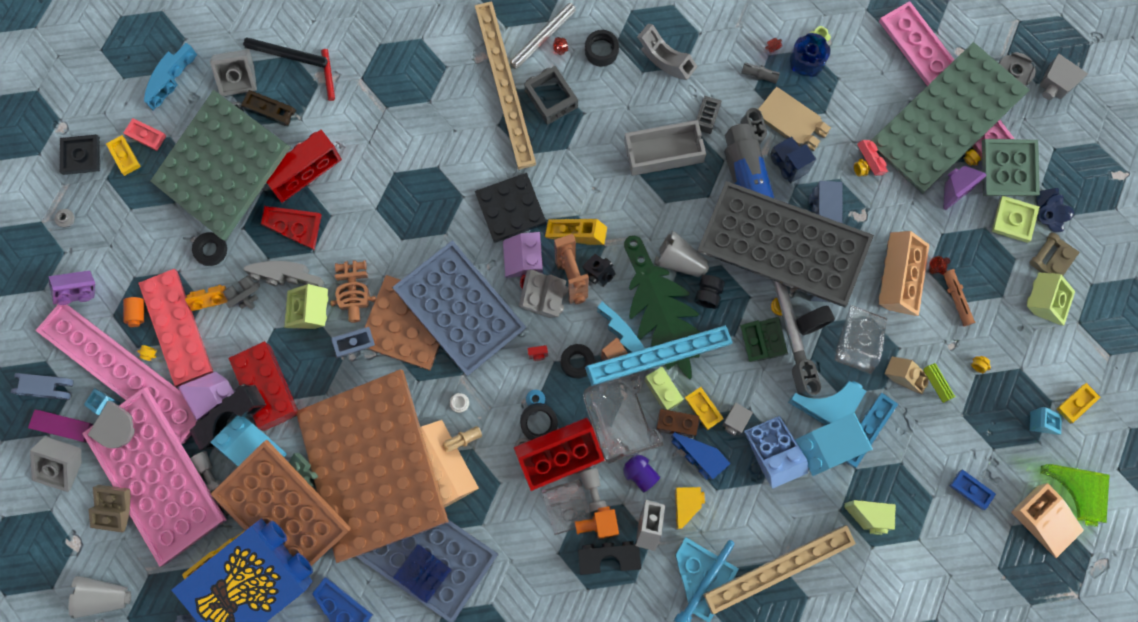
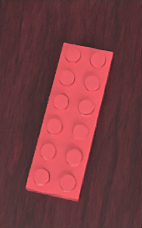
[139,268,213,387]

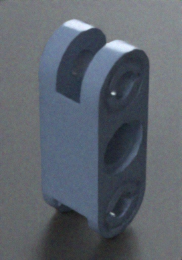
[11,373,74,400]

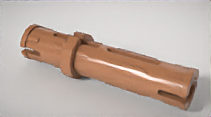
[942,269,976,327]

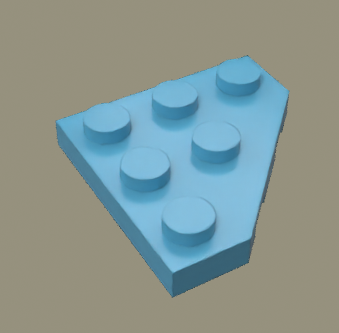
[675,537,739,622]

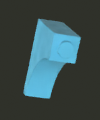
[788,381,866,425]

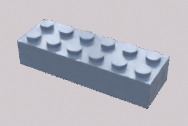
[808,181,843,302]

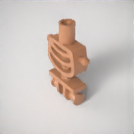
[330,260,376,323]

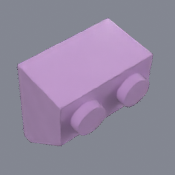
[503,232,543,278]

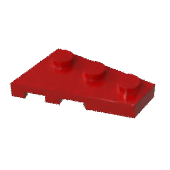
[261,206,322,251]

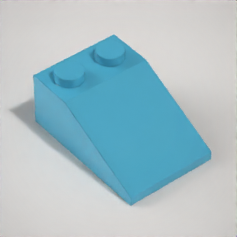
[795,412,873,476]
[211,415,287,467]

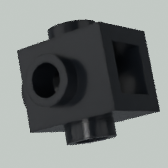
[582,254,616,287]

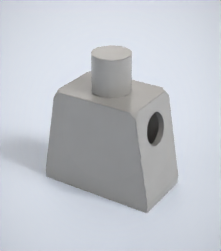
[1040,54,1088,100]

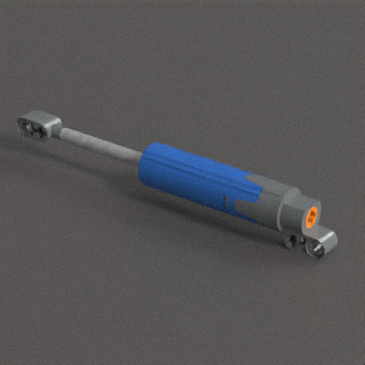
[724,108,821,398]

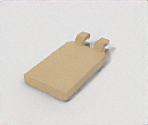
[759,87,831,151]

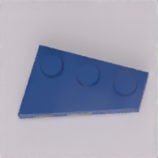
[312,577,374,622]

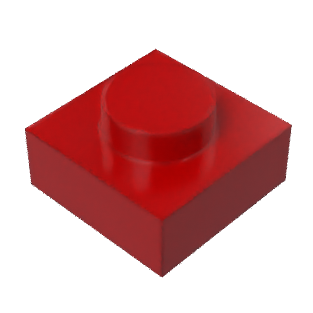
[528,345,548,361]

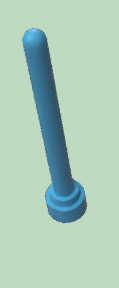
[674,540,735,622]

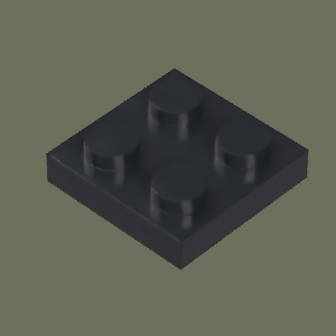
[59,134,100,175]

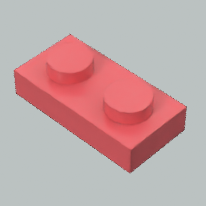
[123,118,166,151]
[857,140,888,176]

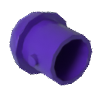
[623,455,660,493]

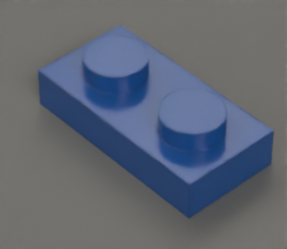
[949,469,996,510]

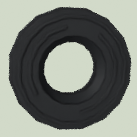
[192,232,227,266]
[560,344,595,379]

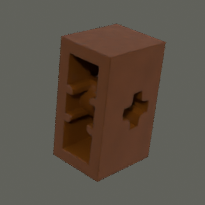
[655,409,699,439]

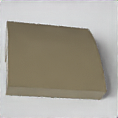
[88,485,130,532]

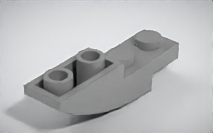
[243,261,325,288]

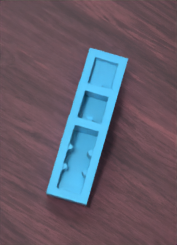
[597,302,645,354]

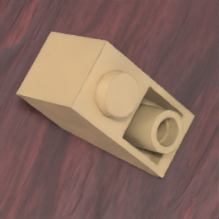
[885,356,929,394]

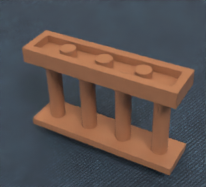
[554,234,589,304]

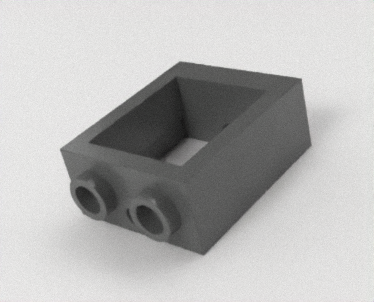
[524,66,578,125]

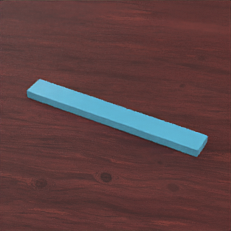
[585,325,733,386]

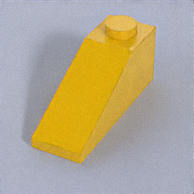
[545,219,607,245]

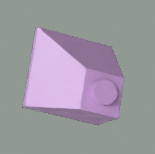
[179,372,234,421]

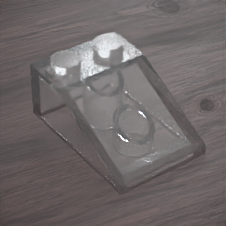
[835,305,887,374]

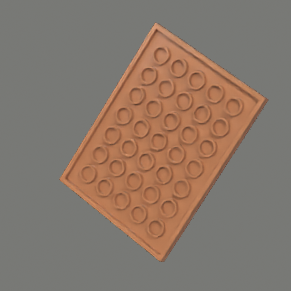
[297,369,449,563]

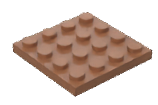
[364,275,440,371]

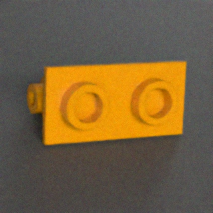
[185,284,228,311]

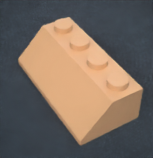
[879,231,929,316]
[420,420,479,508]

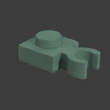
[289,453,318,487]

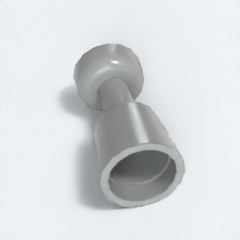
[190,451,222,493]
[579,468,607,512]

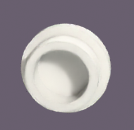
[450,393,469,413]

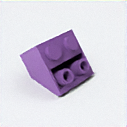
[49,270,95,305]

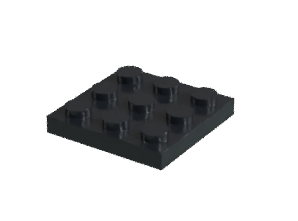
[475,173,547,243]

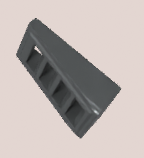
[696,95,722,134]

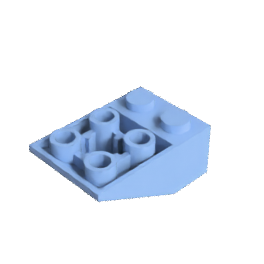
[744,416,808,489]

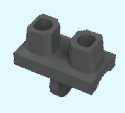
[223,275,260,309]

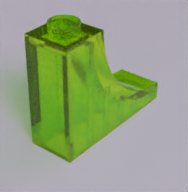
[1040,464,1110,527]

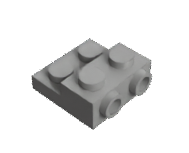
[519,269,568,318]

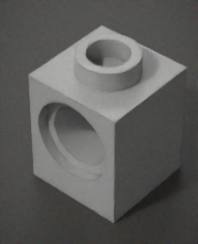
[722,403,753,436]

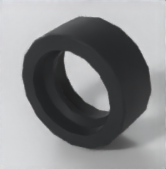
[585,30,619,67]
[796,305,835,335]
[520,403,558,440]

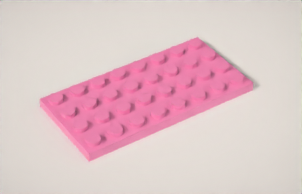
[82,388,227,567]

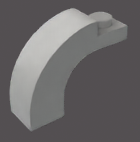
[637,24,698,80]

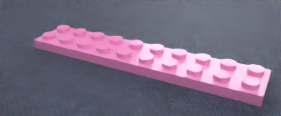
[879,1,1015,159]
[35,304,197,444]

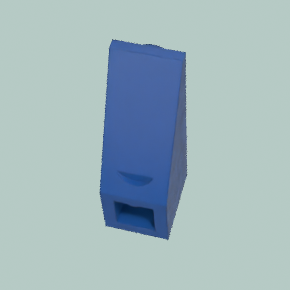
[671,432,731,481]

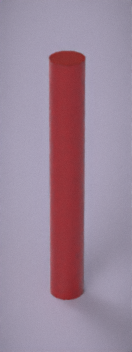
[321,49,335,101]

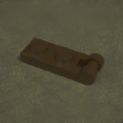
[241,90,296,127]

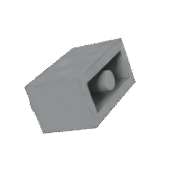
[635,500,665,551]

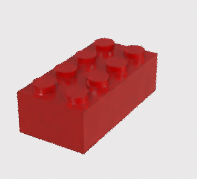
[266,129,342,203]
[229,341,298,431]
[514,418,605,491]

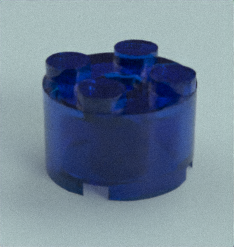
[790,33,831,77]

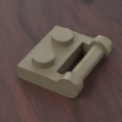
[1029,232,1080,276]

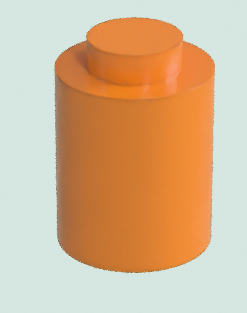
[123,297,144,327]

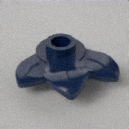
[1037,195,1075,232]

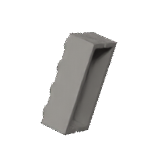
[624,120,706,176]

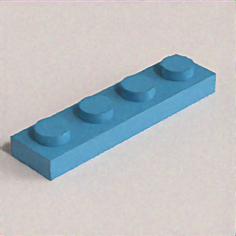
[846,393,898,469]

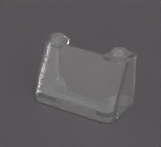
[583,373,664,464]

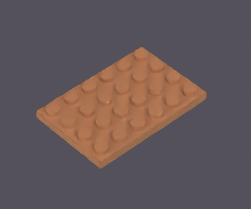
[211,440,351,566]

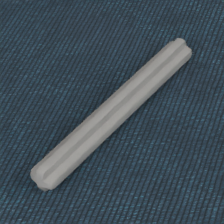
[510,3,576,69]

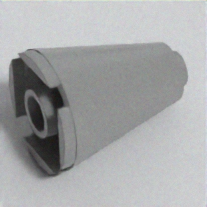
[654,231,709,277]
[69,576,131,618]

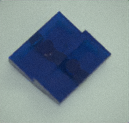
[393,544,452,604]

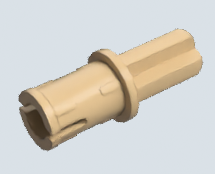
[443,426,482,452]

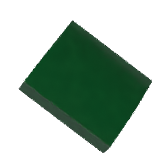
[740,317,789,362]

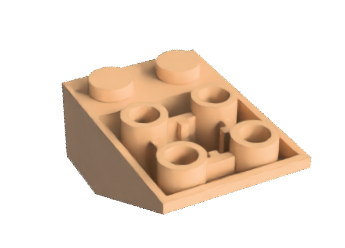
[1011,483,1084,558]

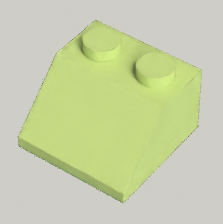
[1027,272,1075,326]
[284,284,328,329]
[844,500,896,535]

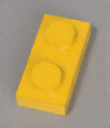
[106,135,141,176]
[1056,383,1101,424]
[684,387,724,430]

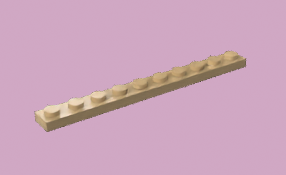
[475,1,536,170]

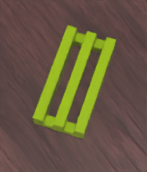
[923,363,955,403]

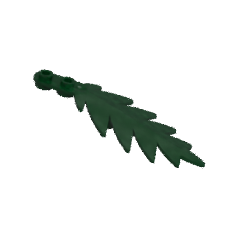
[624,235,701,379]

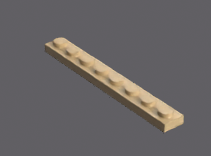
[703,525,856,615]

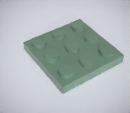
[982,139,1040,196]

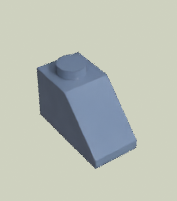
[331,327,375,359]

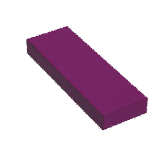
[28,409,93,443]

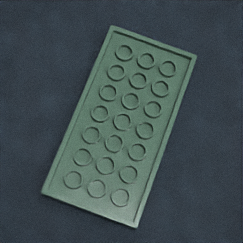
[870,42,1029,194]

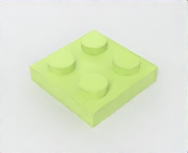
[991,196,1039,243]

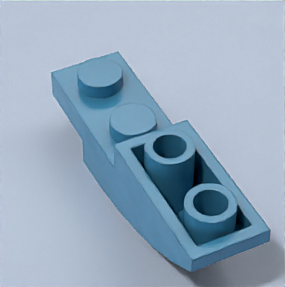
[144,43,197,111]

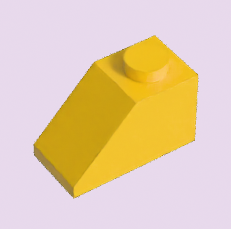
[675,487,705,530]

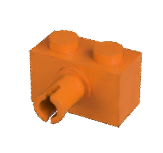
[575,506,619,539]

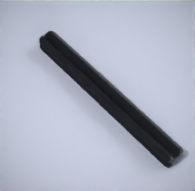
[243,37,328,68]

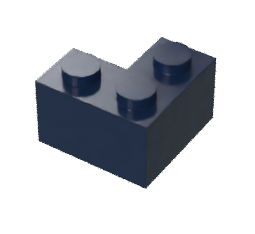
[770,136,816,184]

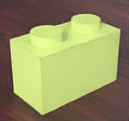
[644,366,684,410]

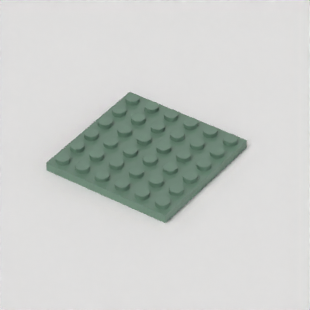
[150,90,291,241]

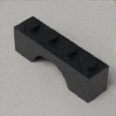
[190,384,266,450]

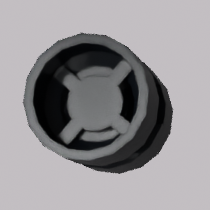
[694,275,725,309]

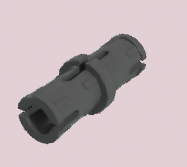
[741,62,780,84]

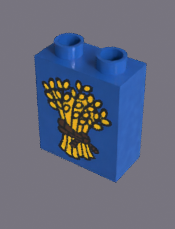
[172,518,313,622]

